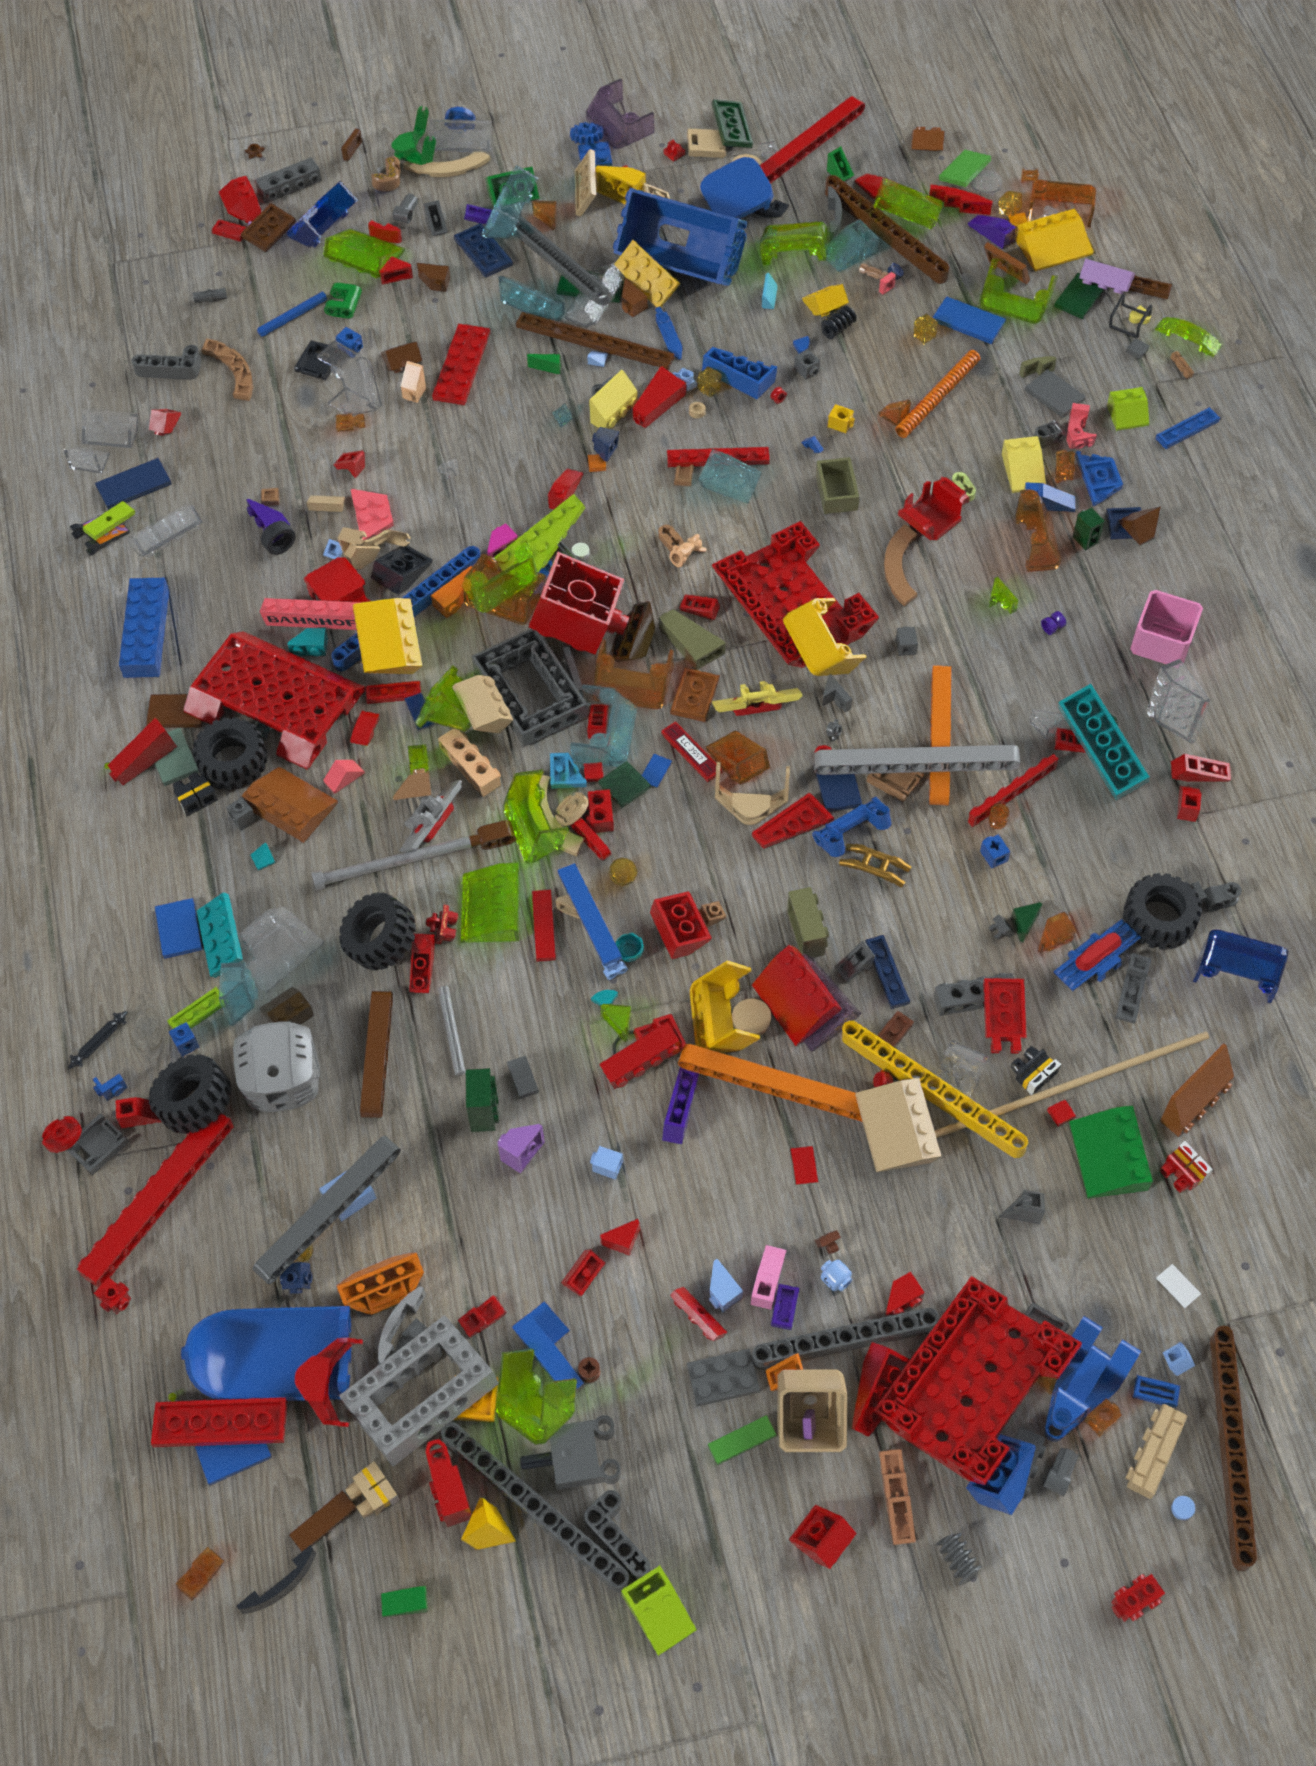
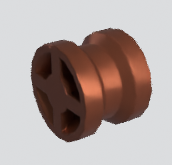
[578,1357,600,1383]

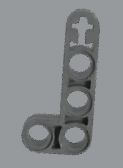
[131,345,201,380]
[584,1490,651,1580]

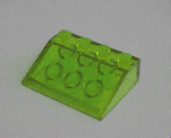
[323,228,405,278]
[461,863,520,943]

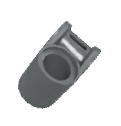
[1033,420,1066,449]
[1204,882,1242,912]

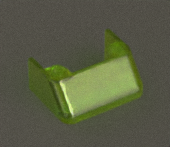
[980,258,1058,324]
[503,769,569,864]
[496,1349,577,1445]

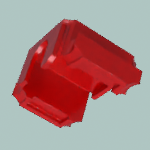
[898,476,970,541]
[304,557,371,603]

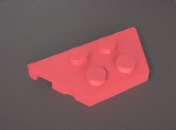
[350,489,394,540]

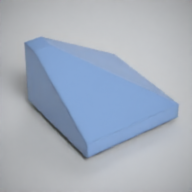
[588,351,608,367]
[323,539,342,559]

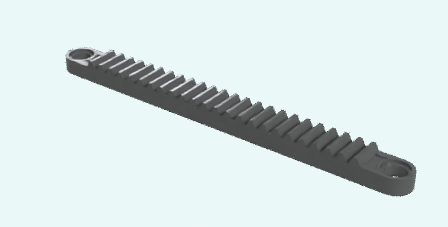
[500,209,612,306]

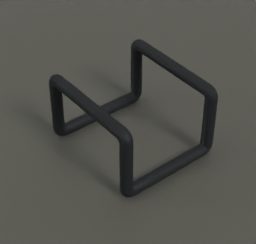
[1109,293,1152,338]

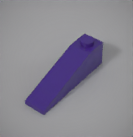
[662,1067,699,1144]

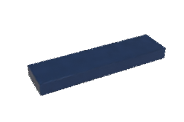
[865,935,910,1009]

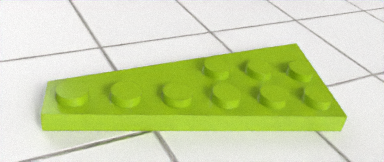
[493,494,585,595]

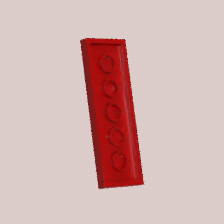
[432,323,491,406]
[151,1397,287,1448]

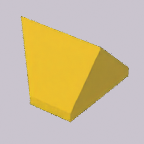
[461,1498,516,1550]

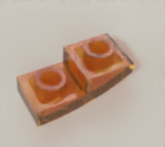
[176,1547,224,1601]

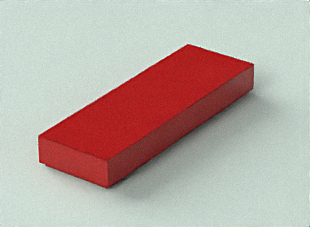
[366,681,422,704]

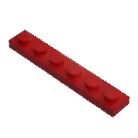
[667,447,770,467]
[968,754,1059,827]

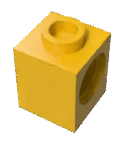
[828,404,855,433]

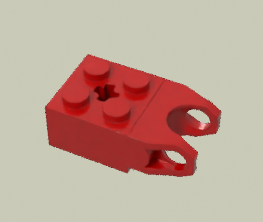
[425,1439,472,1527]

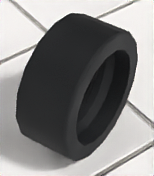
[260,521,296,555]

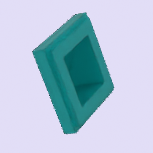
[250,843,275,871]

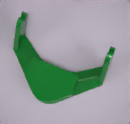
[391,106,436,165]

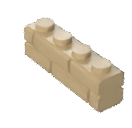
[1125,1404,1187,1499]

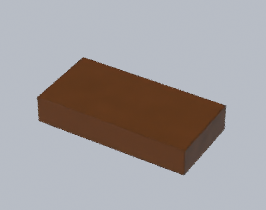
[341,128,362,161]

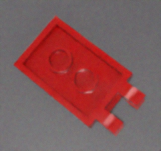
[983,978,1027,1054]

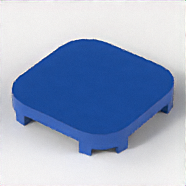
[700,157,774,219]

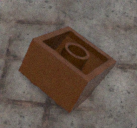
[380,341,423,373]

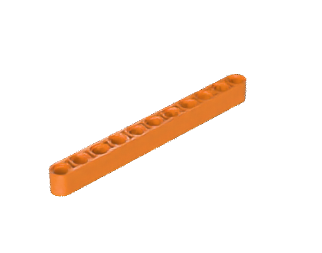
[678,1044,863,1122]

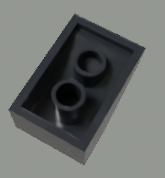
[370,546,433,595]

